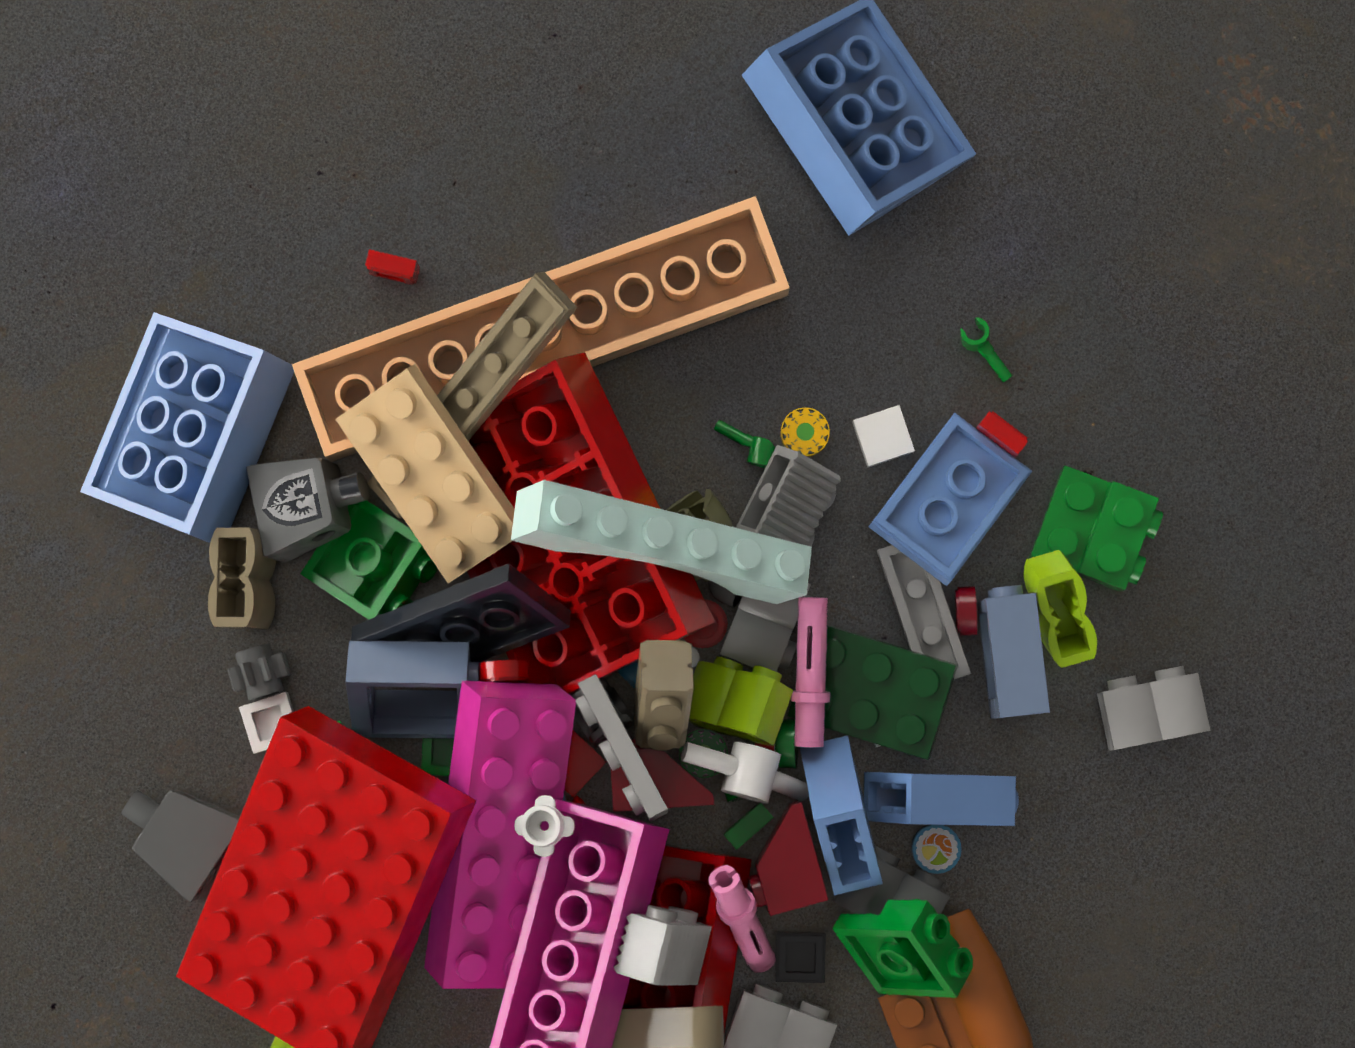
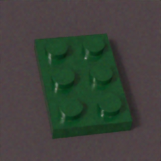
[788,624,958,760]

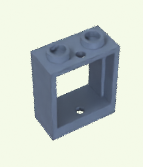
[976,585,1050,719]
[345,641,479,738]

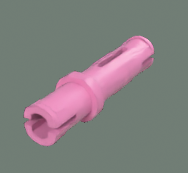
[791,597,830,747]
[709,865,776,973]

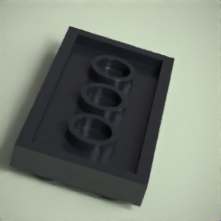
[351,564,571,662]

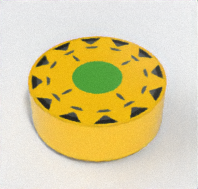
[780,407,830,457]

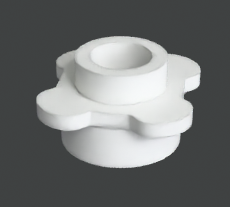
[514,795,575,857]

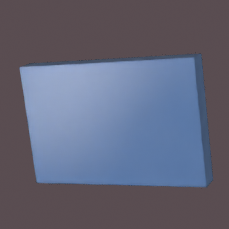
[868,413,1032,586]

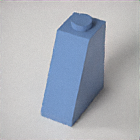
[800,735,883,895]
[864,772,1019,826]

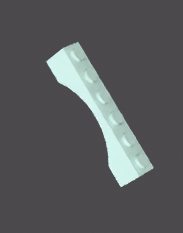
[511,480,812,604]

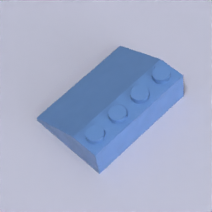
[742,0,976,236]
[80,312,294,543]

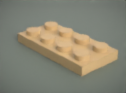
[335,364,515,583]

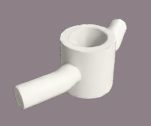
[681,742,809,804]

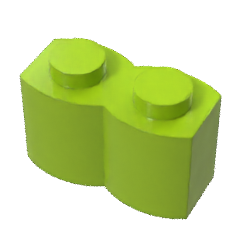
[1024,550,1097,668]
[689,656,793,746]

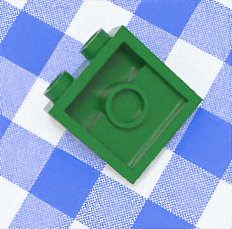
[1029,465,1163,592]
[300,500,438,620]
[832,899,973,998]

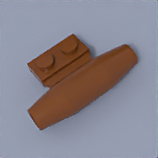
[878,908,1034,1048]

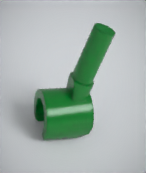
[961,317,1013,382]
[714,419,776,468]

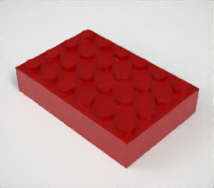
[467,352,715,695]
[176,706,477,1048]

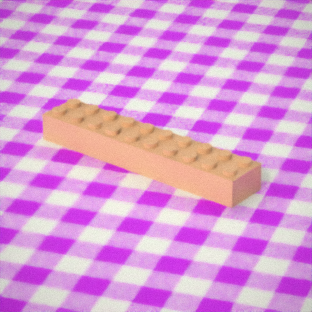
[292,196,790,462]

